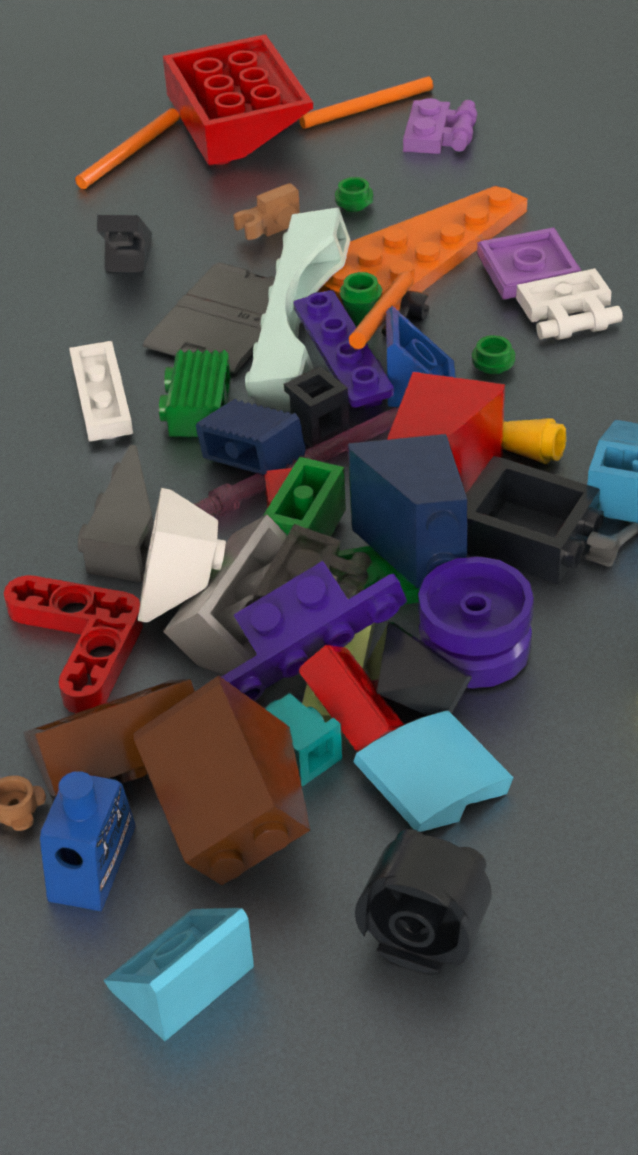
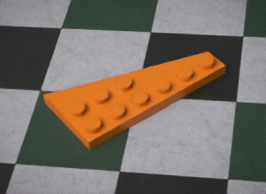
[317,186,528,320]

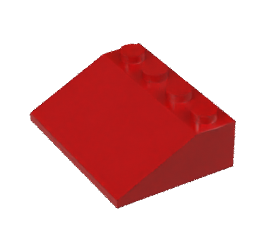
[163,34,313,166]

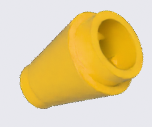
[503,418,566,464]

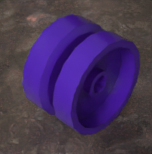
[418,556,534,688]

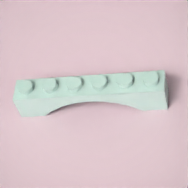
[245,207,350,412]

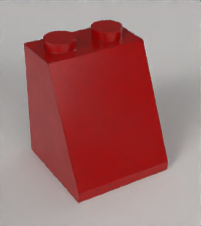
[387,372,505,493]

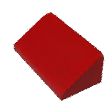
[299,645,404,752]

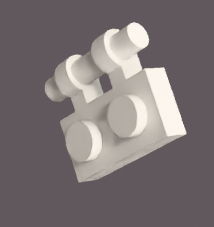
[516,269,622,340]

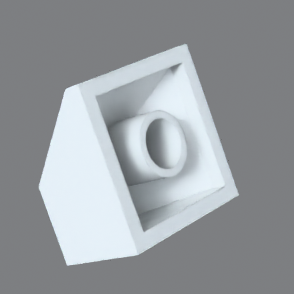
[138,488,226,623]

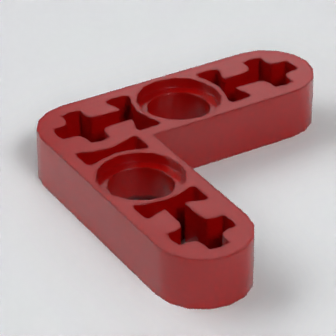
[3,575,144,714]

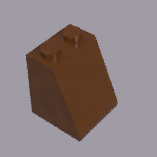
[133,676,311,885]

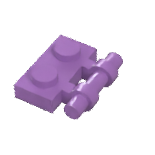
[403,98,477,154]

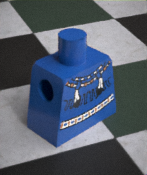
[40,771,136,911]

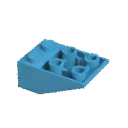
[587,420,638,523]

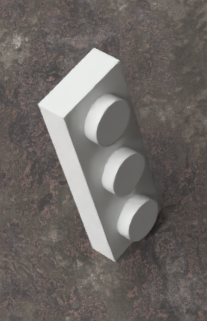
[69,341,133,442]

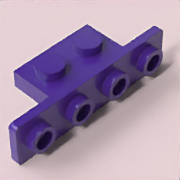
[293,290,394,409]
[221,561,407,701]

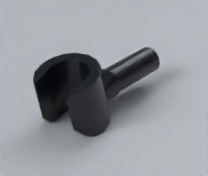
[381,291,429,337]

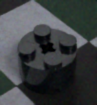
[355,829,492,973]

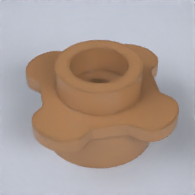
[0,776,46,831]

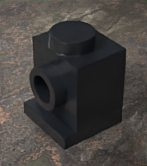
[284,366,349,449]

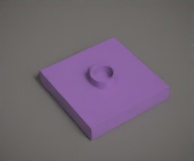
[477,228,582,300]

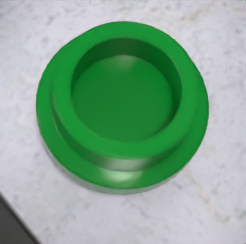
[335,177,374,212]
[472,335,515,375]

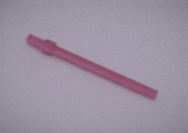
[194,407,399,516]

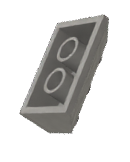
[163,514,316,675]

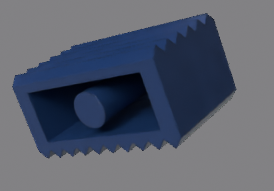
[195,398,306,476]

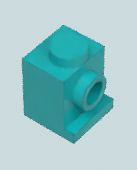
[265,693,342,787]

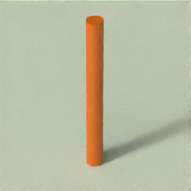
[299,76,433,129]
[75,108,180,189]
[349,272,414,349]

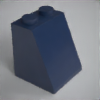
[348,434,467,588]

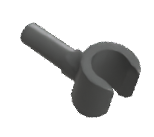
[584,522,638,567]

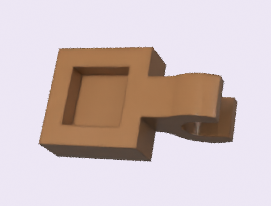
[233,183,300,240]

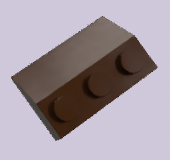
[23,679,195,797]

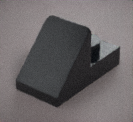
[97,215,152,272]

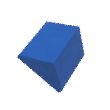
[386,306,456,407]

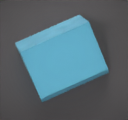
[103,908,254,1041]

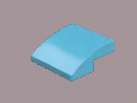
[353,710,514,832]

